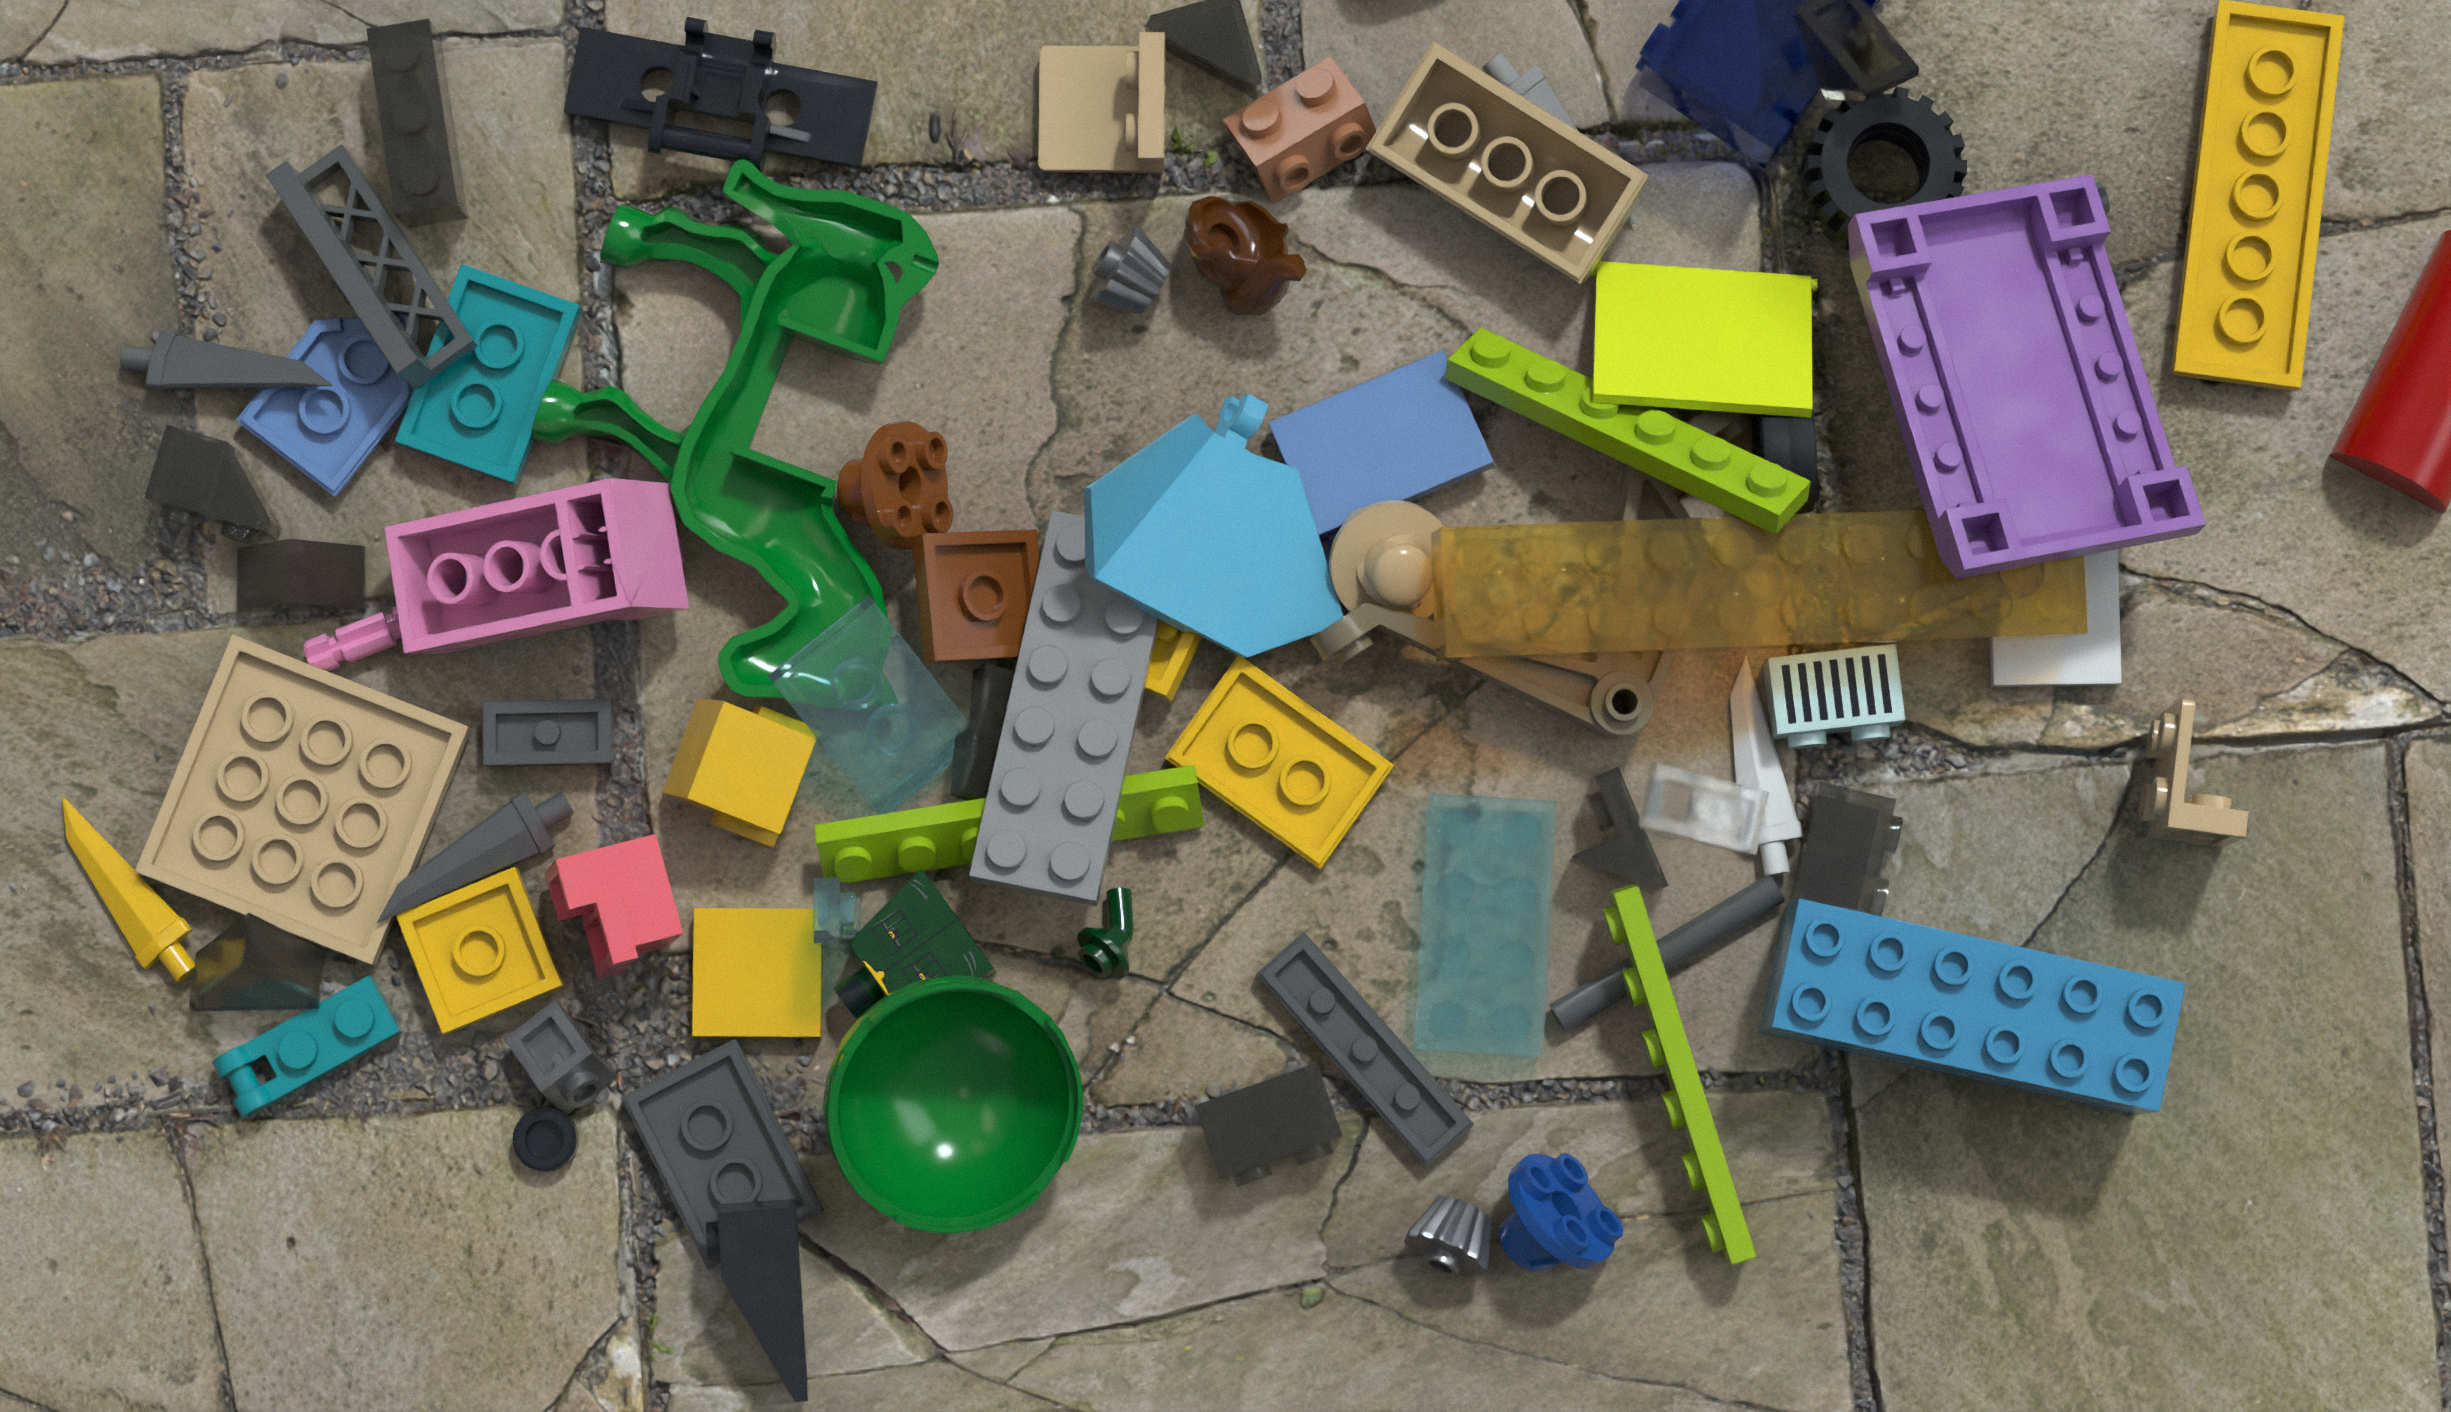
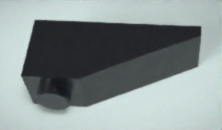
[706,1199,808,1402]

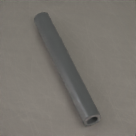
[1549,875,1785,1032]

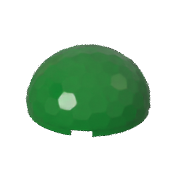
[823,975,1083,1233]

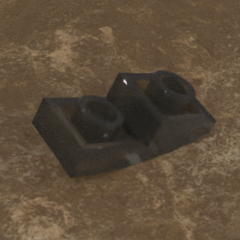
[950,663,1015,801]

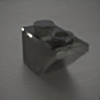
[144,425,282,546]

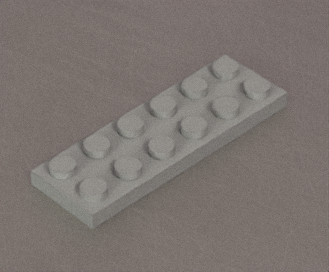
[969,510,1160,906]

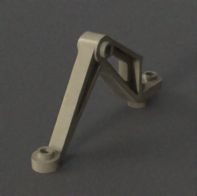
[1309,407,1754,739]

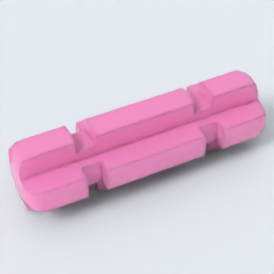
[303,606,401,671]

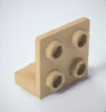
[1038,32,1166,173]
[2139,699,2249,848]

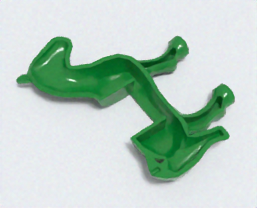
[531,159,939,711]

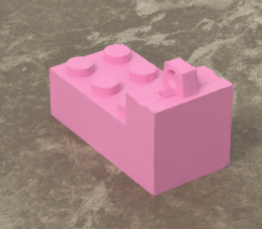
[384,478,689,654]

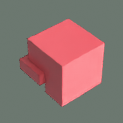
[544,834,683,979]

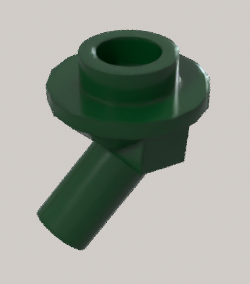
[1077,888,1134,979]

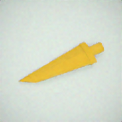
[62,795,198,983]

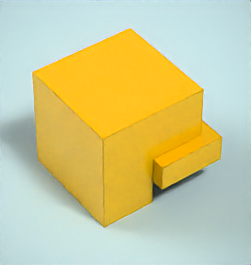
[661,698,819,848]

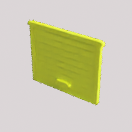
[1590,261,1818,418]

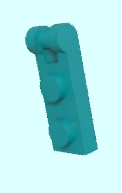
[212,975,403,1119]

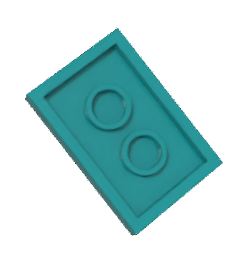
[395,264,583,486]

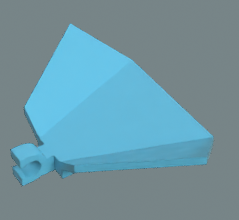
[1084,393,1344,658]

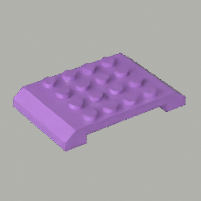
[1848,174,2206,579]

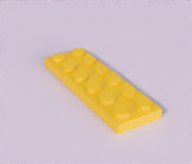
[2170,0,2345,392]

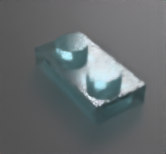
[813,878,861,950]

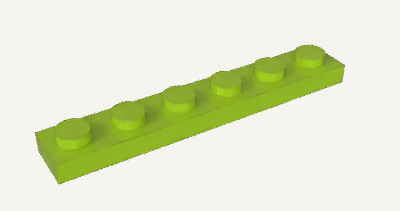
[1445,327,1811,535]
[814,765,1205,887]
[1602,884,1757,1265]

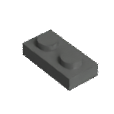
[483,699,614,767]

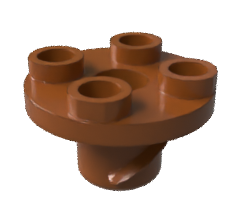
[837,421,953,550]

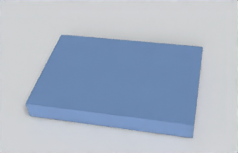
[1268,350,1494,540]

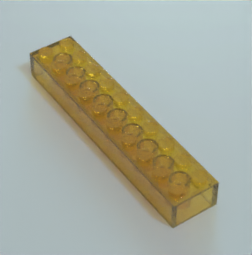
[1431,510,2088,662]

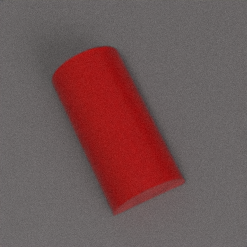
[2329,230,2451,514]

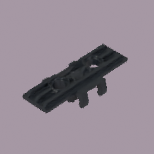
[564,17,878,173]

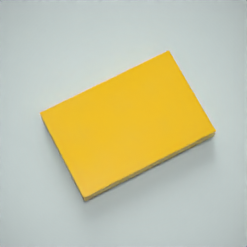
[1164,656,1394,870]

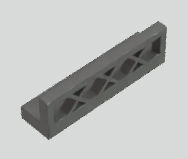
[266,144,478,389]

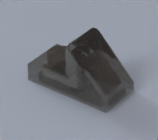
[1569,767,1669,894]

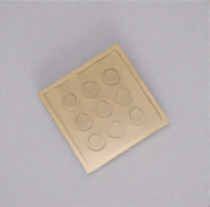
[135,634,472,966]

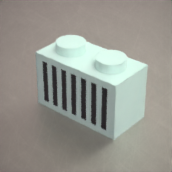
[1763,644,1905,749]

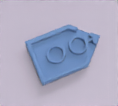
[236,314,414,498]

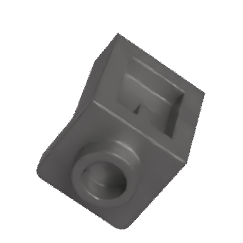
[504,999,615,1114]

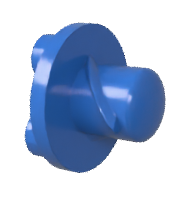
[1498,1153,1624,1271]

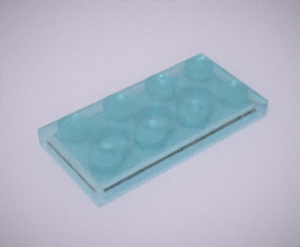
[1413,793,1557,1058]

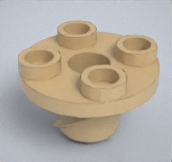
[1329,500,1457,618]

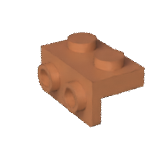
[1223,56,1376,203]

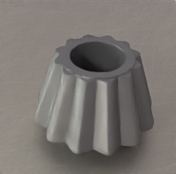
[1089,226,1171,314]
[1404,1196,1492,1277]

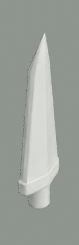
[1730,656,1803,877]

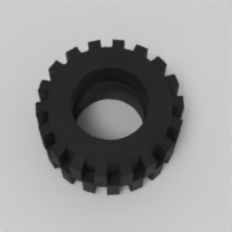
[1800,86,1967,250]

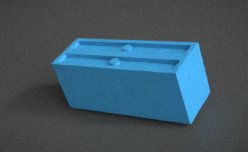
[1759,898,2186,1115]

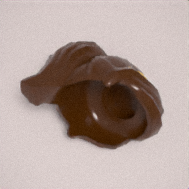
[1183,196,1307,316]

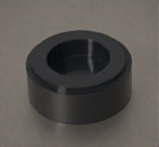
[513,1107,579,1172]

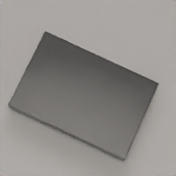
[621,1038,824,1269]

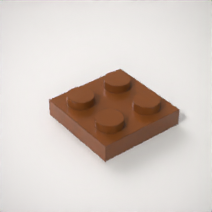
[911,529,1040,664]

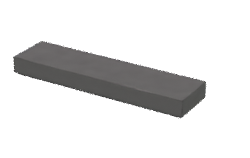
[1256,932,1474,1167]

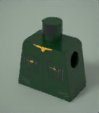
[834,869,997,1019]

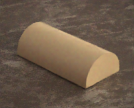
[1365,41,1649,285]

